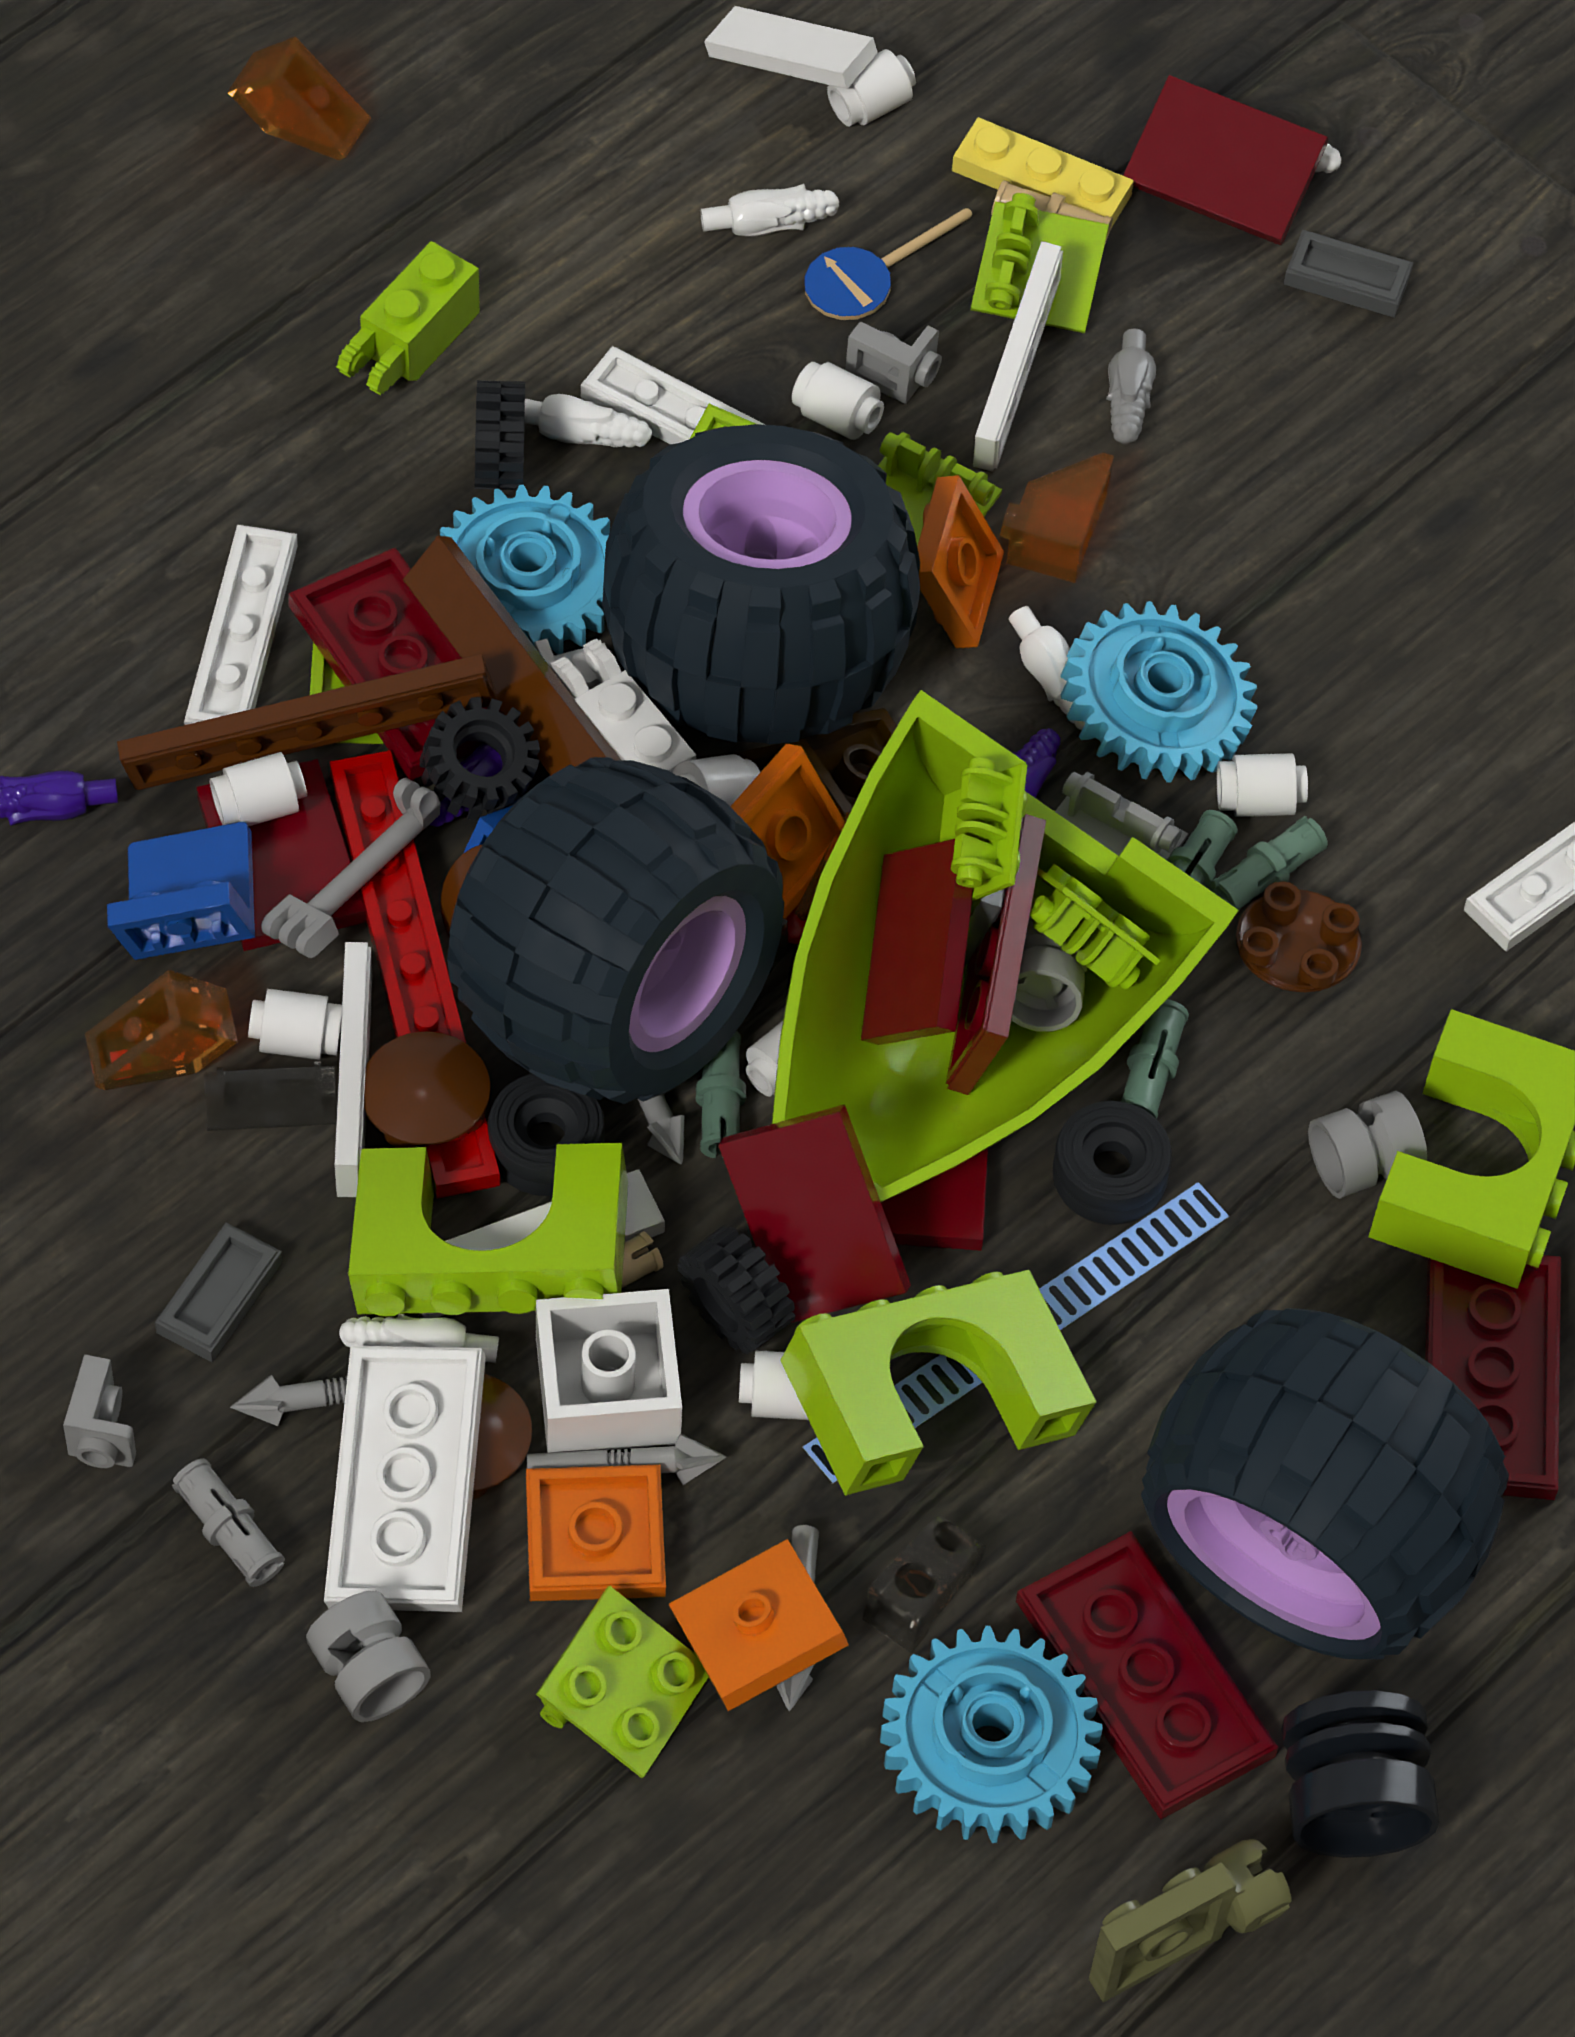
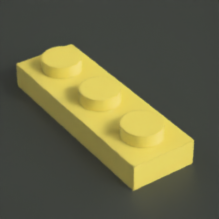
[952,117,1134,228]

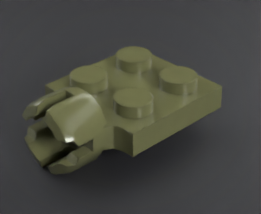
[1088,1839,1292,2003]

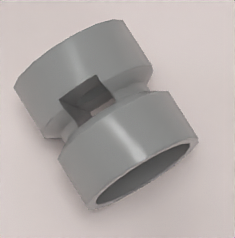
[1011,917,1087,1031]
[1308,1091,1427,1199]
[306,1591,431,1722]

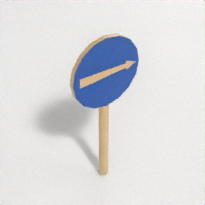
[804,208,972,320]

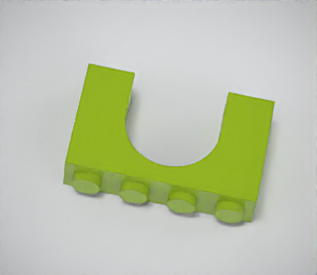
[1369,1009,1575,1289]
[348,1143,628,1317]
[780,1270,1096,1496]

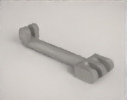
[261,778,440,958]

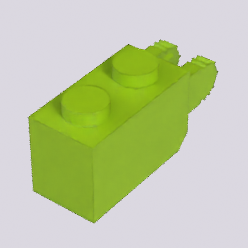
[336,241,480,395]

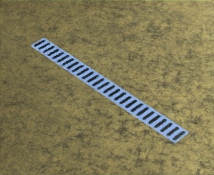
[803,1182,1229,1483]

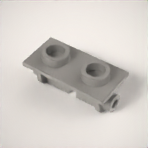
[1055,772,1189,860]

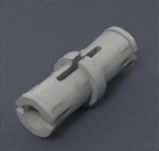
[172,1458,285,1587]

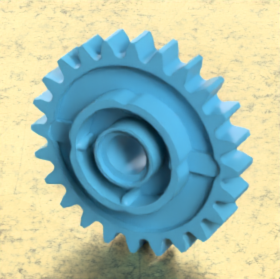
[440,485,610,655]
[1061,601,1257,782]
[880,1626,1103,1843]

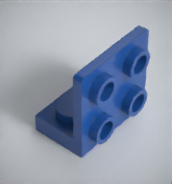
[107,822,255,960]

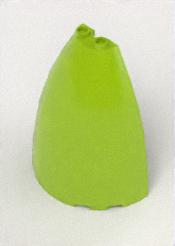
[772,690,1239,1203]

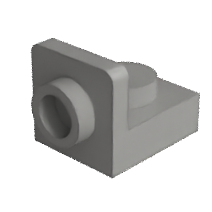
[845,321,942,404]
[63,1354,136,1468]

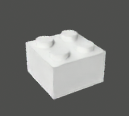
[536,1289,682,1453]

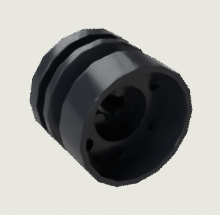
[1281,1690,1439,1858]

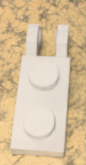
[550,638,696,772]

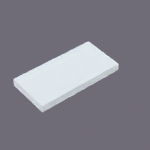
[324,1346,486,1612]

